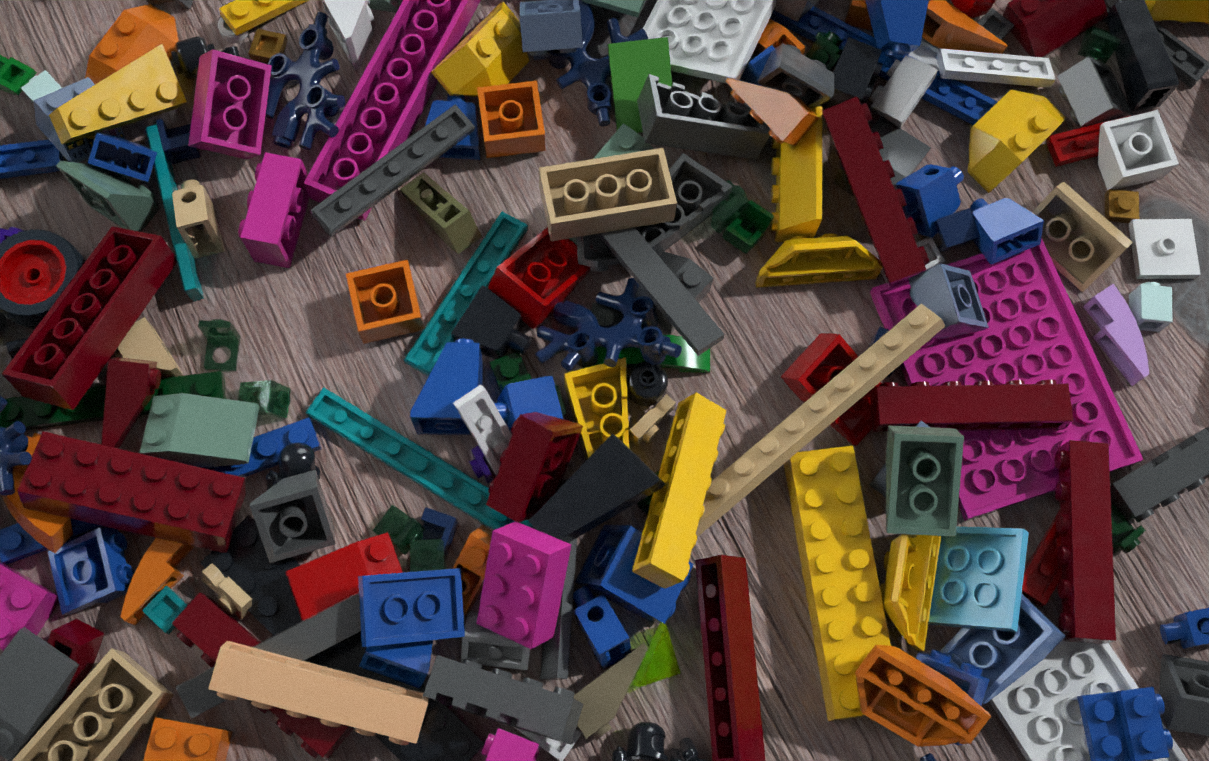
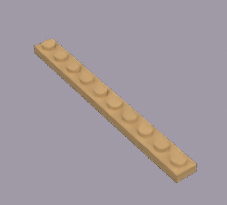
[696,303,945,537]

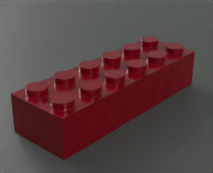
[2,226,177,410]
[17,431,246,553]

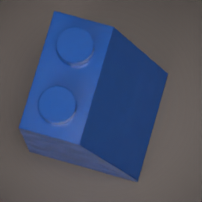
[865,0,929,59]
[410,338,483,435]
[575,525,694,624]

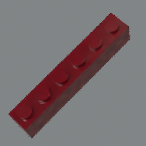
[822,96,930,286]
[870,379,1073,432]
[1054,440,1116,644]
[695,555,766,761]
[172,592,354,759]

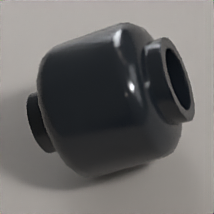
[171,36,215,79]
[627,361,668,407]

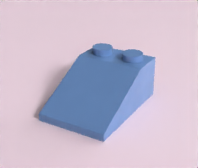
[940,594,1066,704]

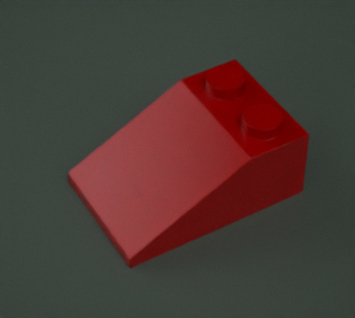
[488,227,590,329]
[780,333,882,446]
[285,532,403,621]

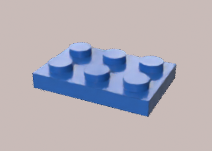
[358,568,465,647]

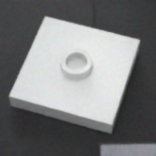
[1128,219,1201,279]

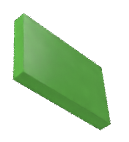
[607,37,672,133]

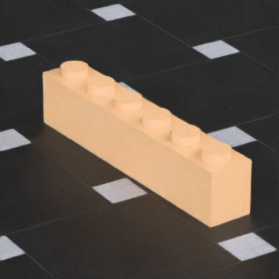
[208,641,429,745]

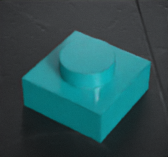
[142,585,188,634]

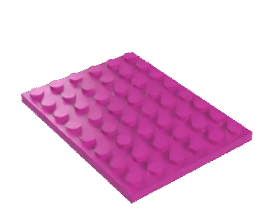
[870,238,1144,521]

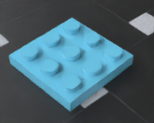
[928,526,1029,632]

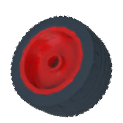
[0,229,86,330]

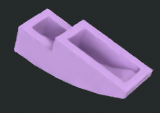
[1083,284,1149,386]

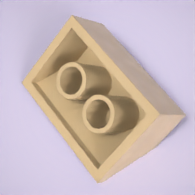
[1032,182,1133,292]

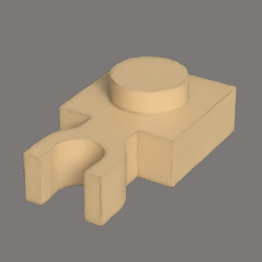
[629,394,676,446]
[202,563,252,620]

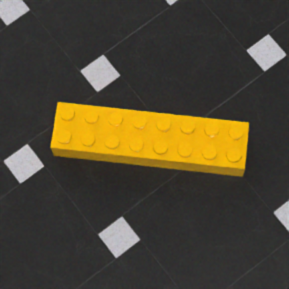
[784,445,891,721]

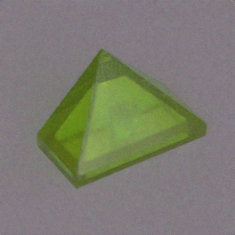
[631,622,681,690]

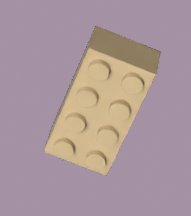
[539,148,677,241]
[12,648,174,761]

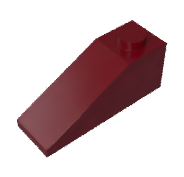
[101,357,161,449]
[47,619,105,708]

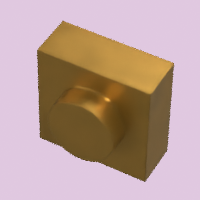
[248,28,288,63]
[1105,189,1139,223]

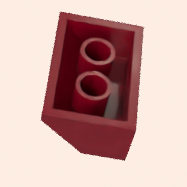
[1003,0,1108,58]
[486,412,583,523]

